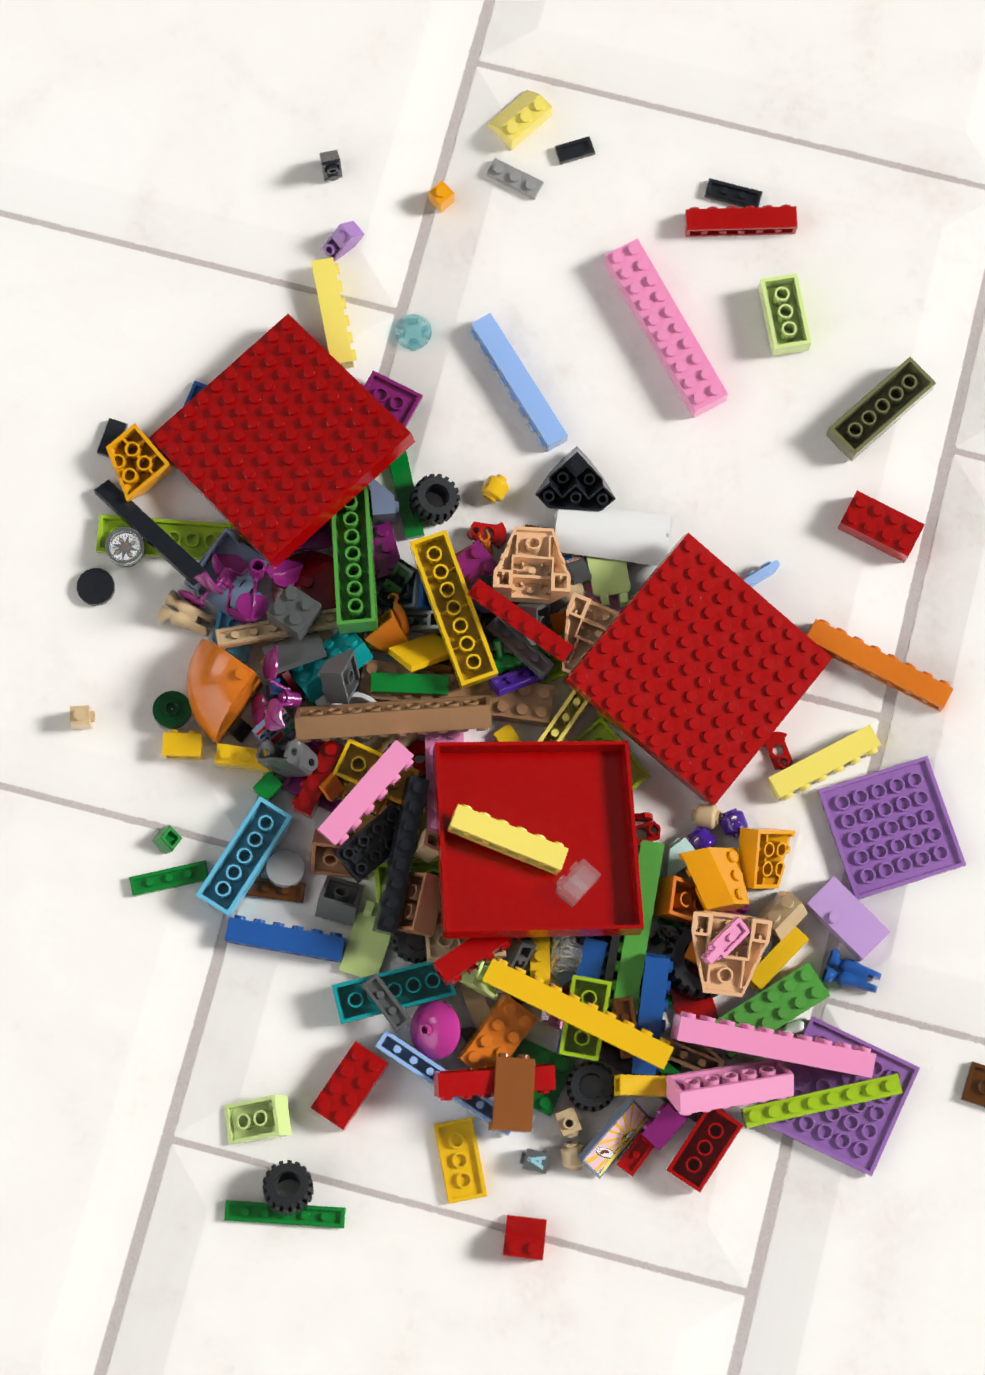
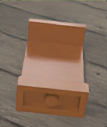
[488,1053,535,1133]

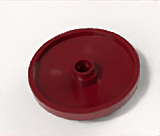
[272,551,336,610]

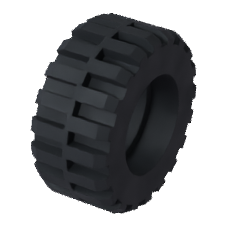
[663,923,719,1000]

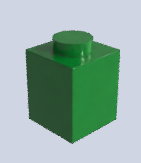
[253,771,283,802]

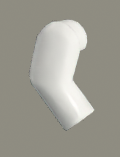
[782,1020,807,1034]

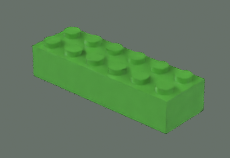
[715,962,830,1060]

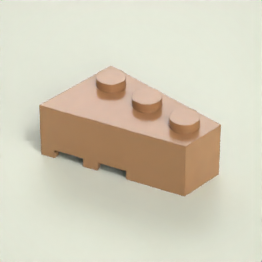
[668,1032,725,1071]

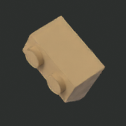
[756,891,808,941]

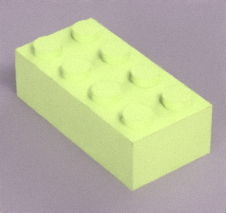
[758,273,811,356]

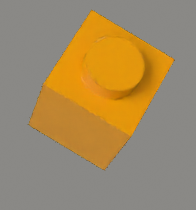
[428,180,455,213]

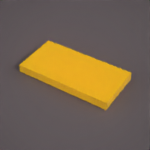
[433,1117,487,1204]

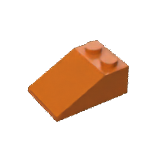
[654,875,705,924]

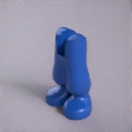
[822,948,881,993]

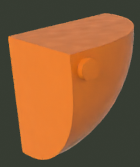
[186,638,264,745]

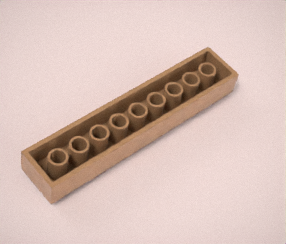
[359,660,555,727]
[294,695,492,742]

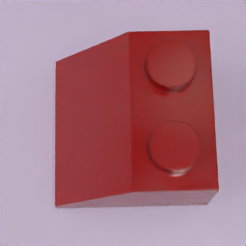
[503,1215,547,1260]

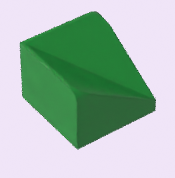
[152,825,182,854]
[658,1060,680,1076]

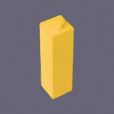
[748,927,809,991]
[614,1074,667,1098]

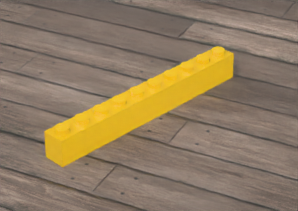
[482,957,674,1070]

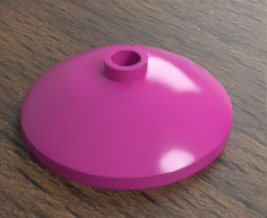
[410,1000,460,1060]

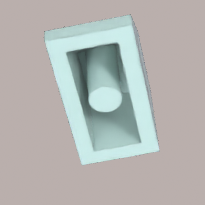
[666,837,695,876]

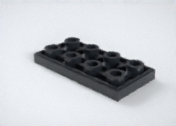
[333,803,399,883]

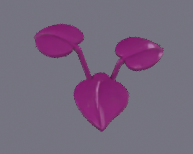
[212,553,303,621]
[178,568,255,625]
[251,645,301,731]

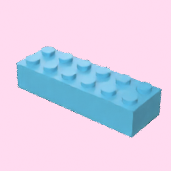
[196,797,294,917]

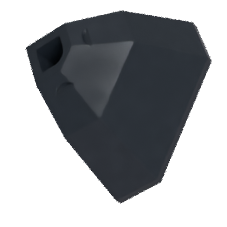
[535,446,616,511]

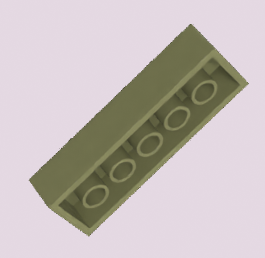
[826,357,936,462]

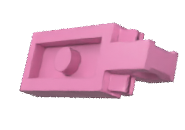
[701,916,750,964]

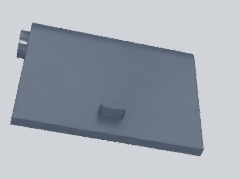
[183,527,270,617]

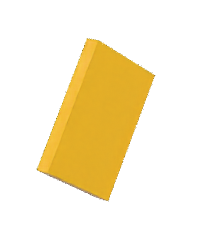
[388,633,450,672]

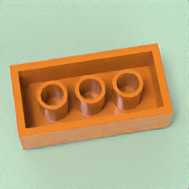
[456,994,538,1069]

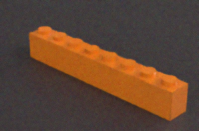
[807,619,954,712]

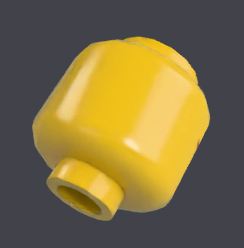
[481,474,509,503]

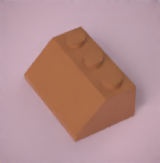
[310,828,369,880]
[397,872,441,937]

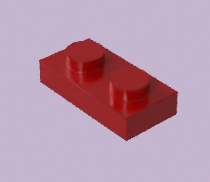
[616,1133,655,1177]

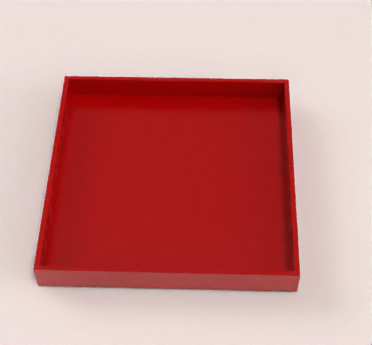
[149,314,415,570]
[563,532,833,805]
[432,741,644,939]

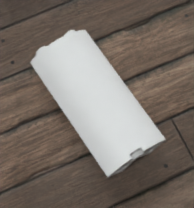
[553,507,672,566]

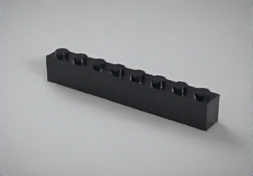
[372,776,430,935]

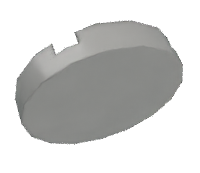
[266,850,305,888]

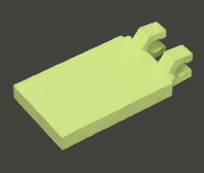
[586,556,631,608]
[339,900,391,978]

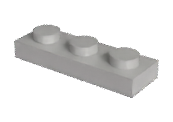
[486,158,544,200]

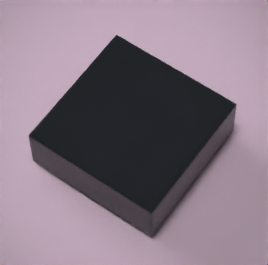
[227,716,253,743]

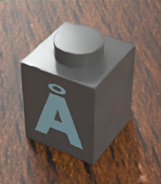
[520,1148,551,1174]

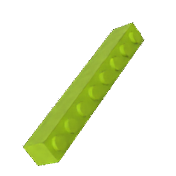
[740,1074,903,1129]

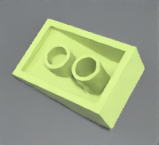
[224,1095,292,1145]

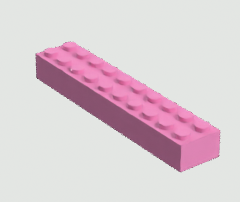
[604,238,728,418]
[670,1011,876,1078]

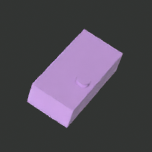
[804,876,890,961]

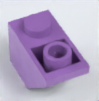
[321,221,365,262]

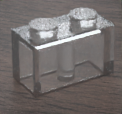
[555,858,601,908]

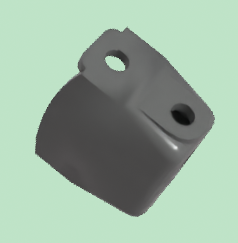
[256,738,318,777]

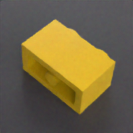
[162,729,204,760]

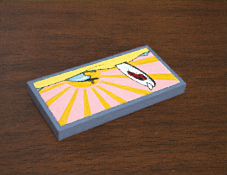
[578,1096,650,1179]

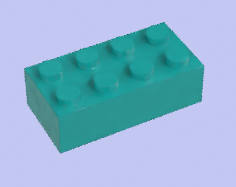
[288,631,374,703]

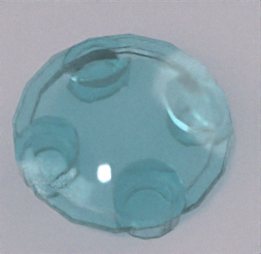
[395,314,432,351]

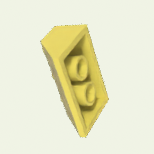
[487,90,552,150]

